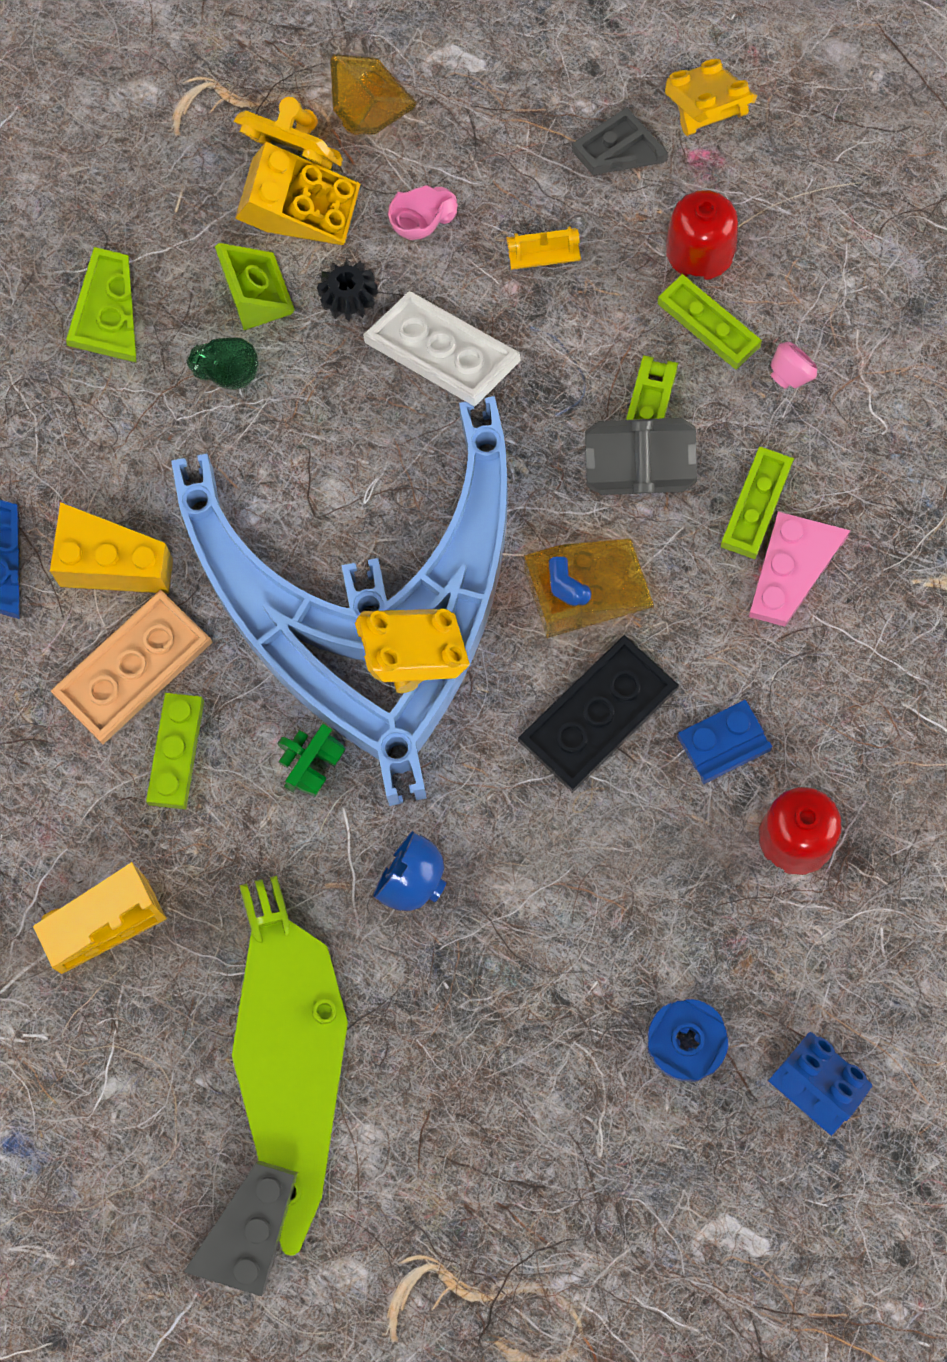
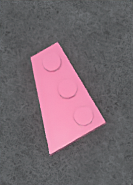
[749,512,850,627]

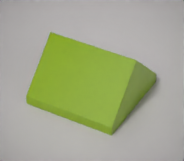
[215,243,295,330]

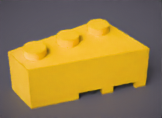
[50,502,173,594]
[33,862,167,974]

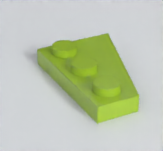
[66,247,137,363]

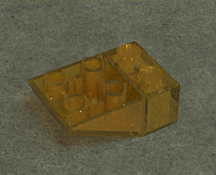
[524,539,654,638]

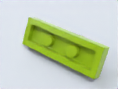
[657,274,762,370]
[720,446,794,560]
[146,693,204,810]

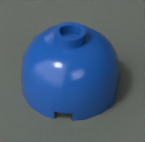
[373,831,446,911]

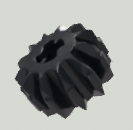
[317,258,378,322]

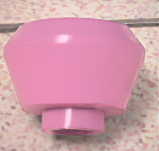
[770,342,818,389]

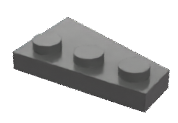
[184,1161,298,1296]

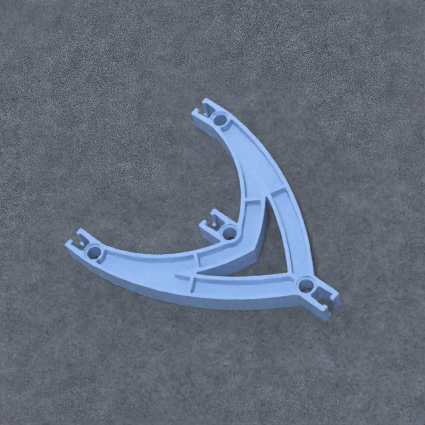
[171,396,508,806]

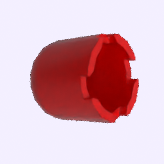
[666,190,738,280]
[759,787,841,875]

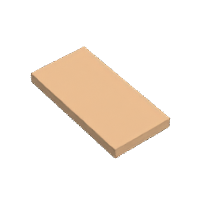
[51,590,213,745]

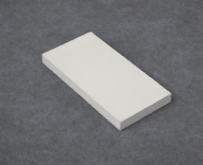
[363,291,520,407]

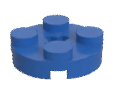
[647,999,729,1082]

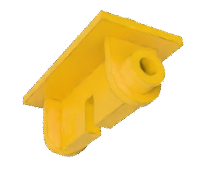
[506,226,581,270]

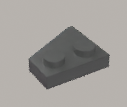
[572,107,668,175]

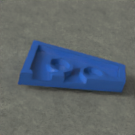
[0,500,20,619]

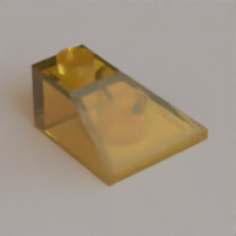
[330,54,417,135]

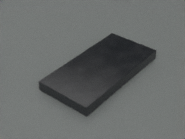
[518,635,679,793]

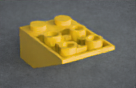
[235,142,361,245]

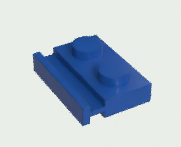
[677,699,772,785]

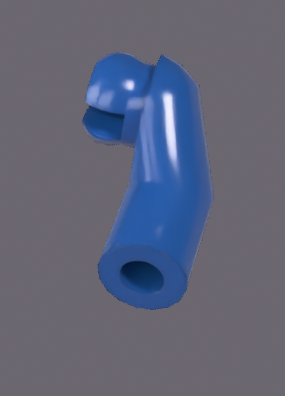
[549,557,591,606]

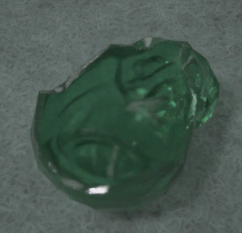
[186,337,259,390]

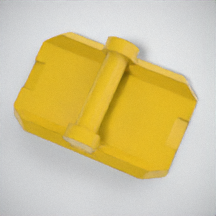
[665,59,757,136]
[233,97,343,170]
[355,608,470,693]

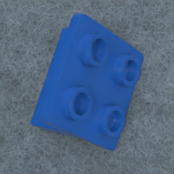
[768,1032,873,1136]

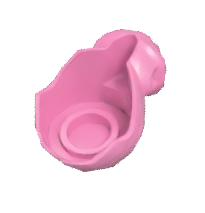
[388,185,458,240]

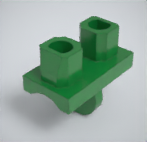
[277,724,346,797]

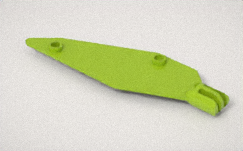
[232,875,348,1256]

